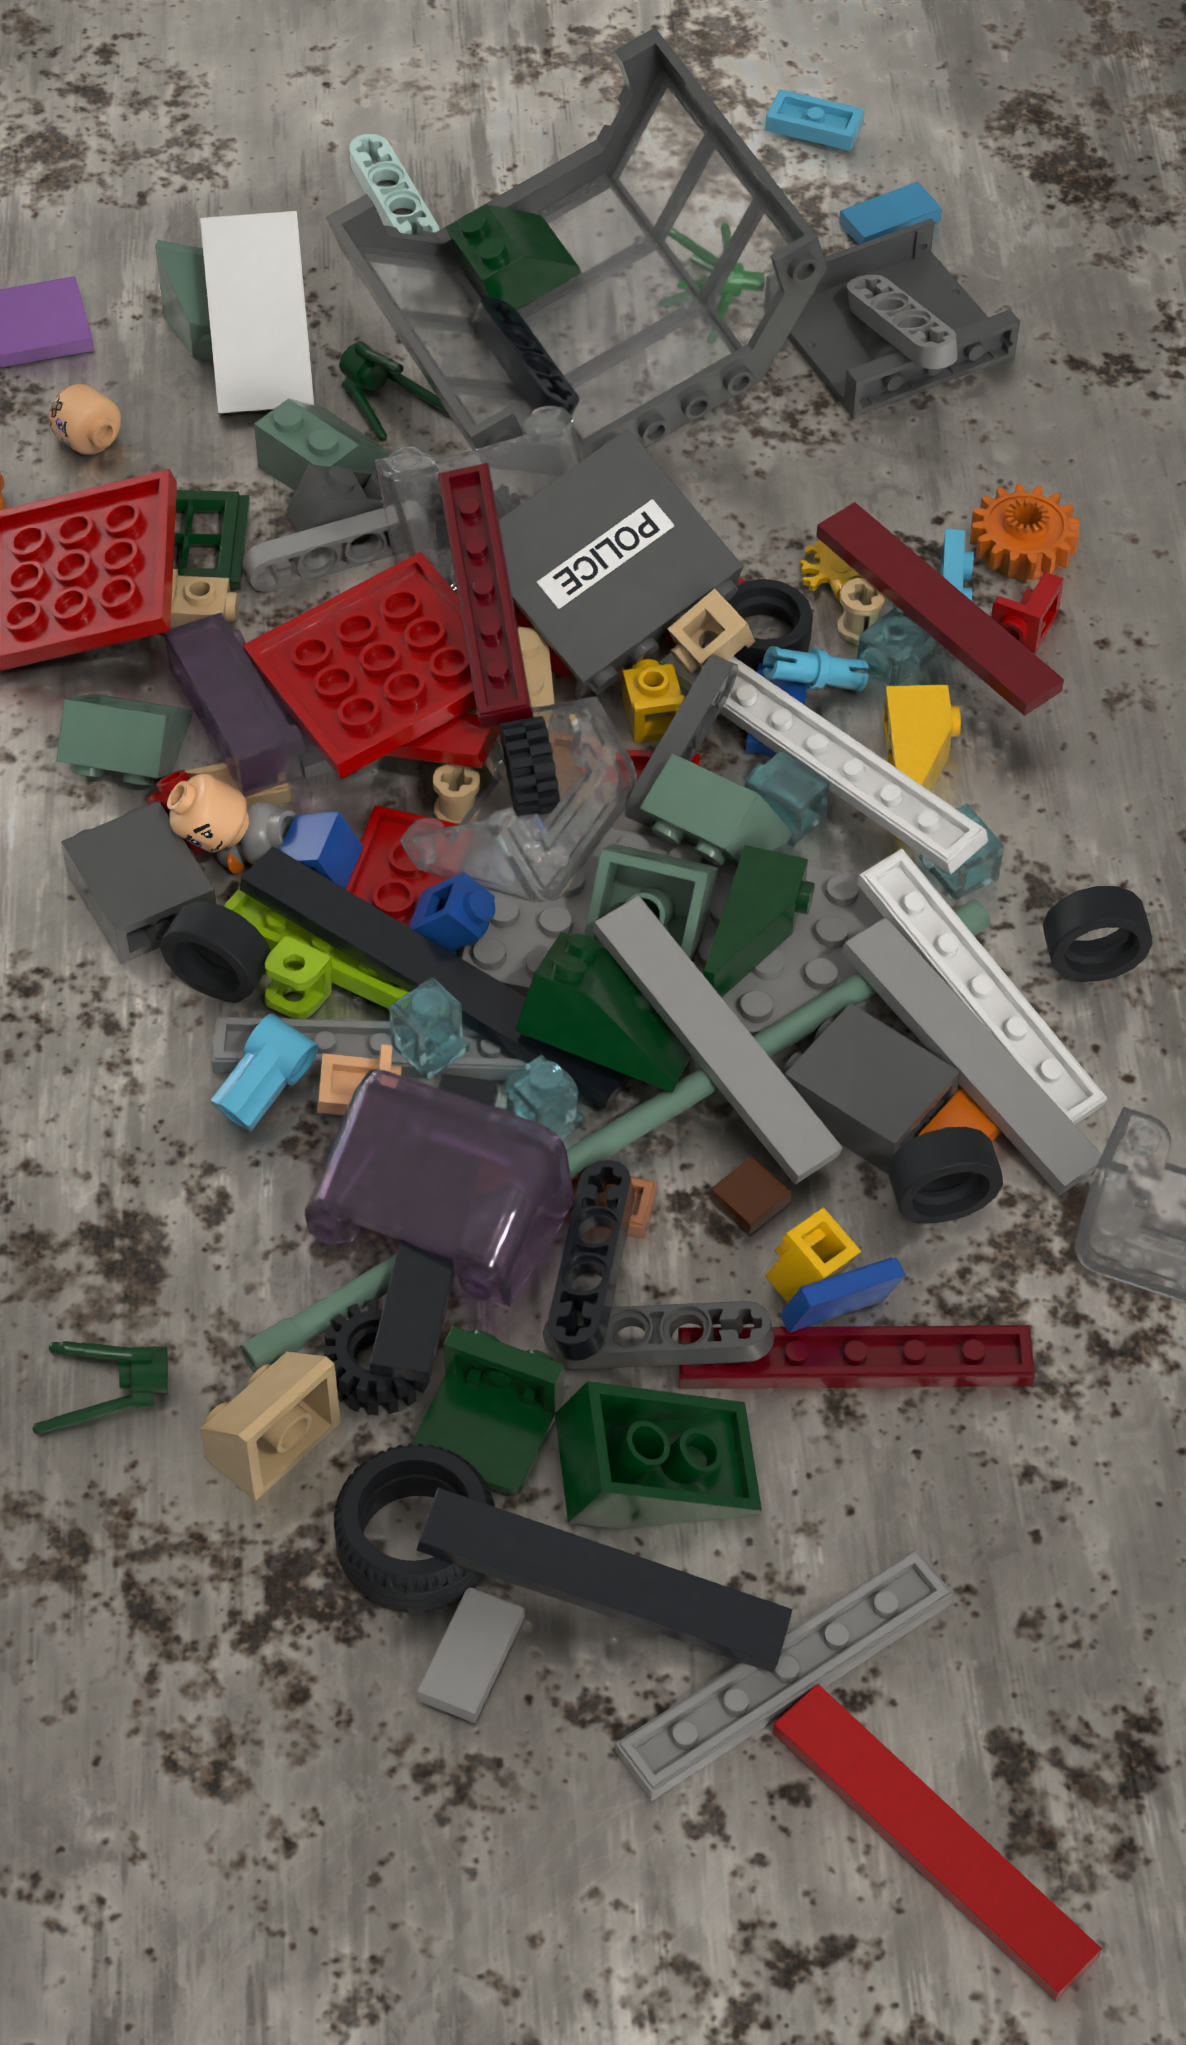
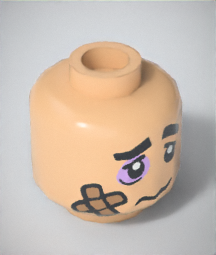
[49,383,121,456]
[167,773,249,853]

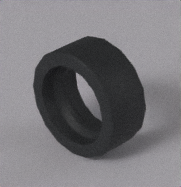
[727,579,813,672]
[1042,886,1153,982]
[160,901,271,1002]
[887,1127,1003,1224]

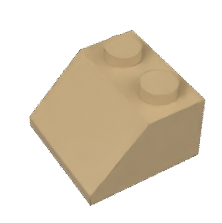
[200,1351,341,1502]

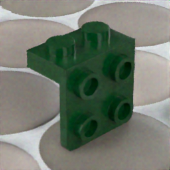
[411,1326,564,1496]

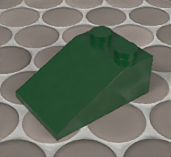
[515,932,692,1093]
[555,1381,762,1529]

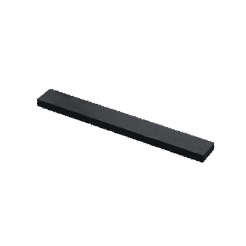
[240,846,632,1110]

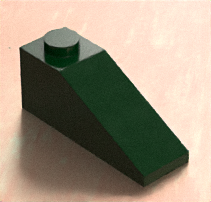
[703,845,815,998]

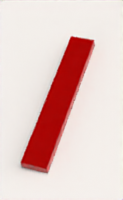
[773,1684,1102,2001]

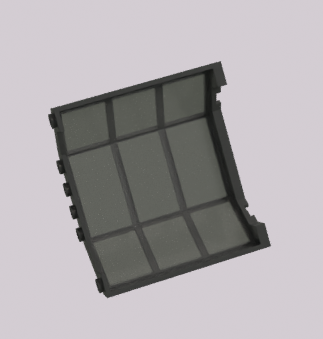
[326,28,827,475]

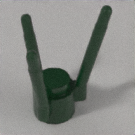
[339,341,449,441]
[32,1341,168,1434]

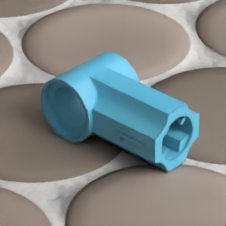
[210,1013,319,1132]

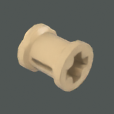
[837,578,886,646]
[433,764,481,827]

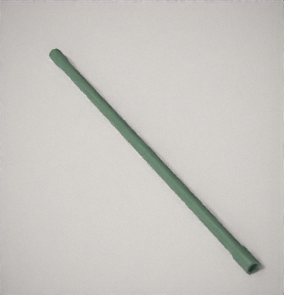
[240,899,990,1373]

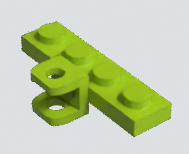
[223,888,417,1019]

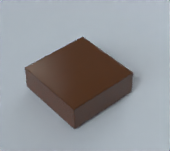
[710,1157,791,1235]

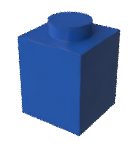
[279,811,364,889]

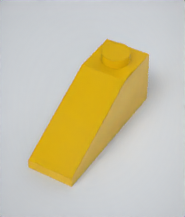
[882,685,961,840]

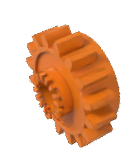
[970,484,1080,580]

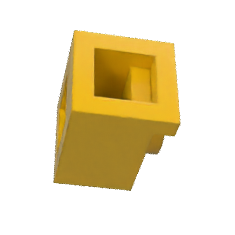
[622,659,685,744]
[765,1207,862,1303]

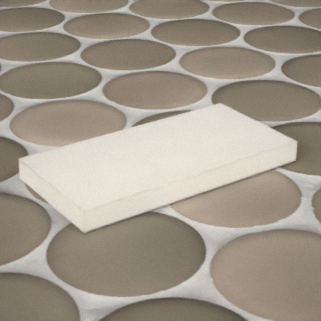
[200,211,314,415]

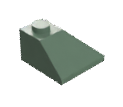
[155,240,213,362]

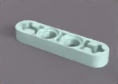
[349,134,440,235]

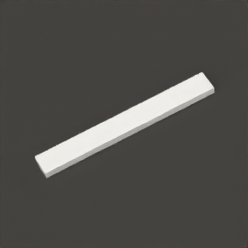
[660,639,988,875]

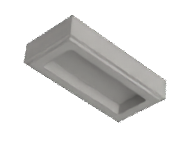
[417,1587,525,1723]

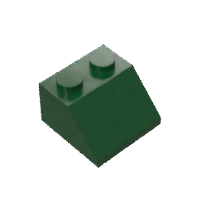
[445,204,582,310]

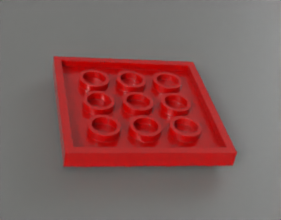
[0,469,177,671]
[242,552,476,779]

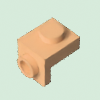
[317,1044,402,1120]

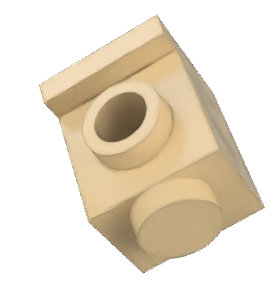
[165,569,239,643]
[668,588,755,674]

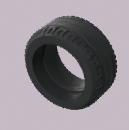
[334,1443,495,1613]

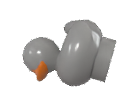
[216,801,297,874]

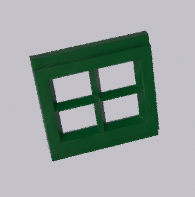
[173,490,250,592]

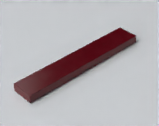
[438,463,534,729]
[816,502,1064,716]
[677,1325,1035,1389]

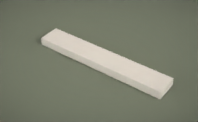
[856,849,1108,1125]

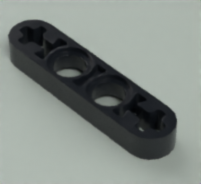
[471,297,579,425]
[548,1160,635,1361]

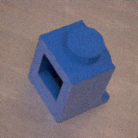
[409,872,496,954]

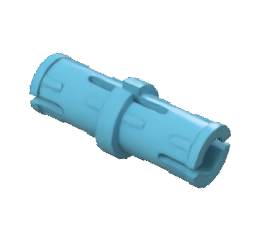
[763,646,869,692]

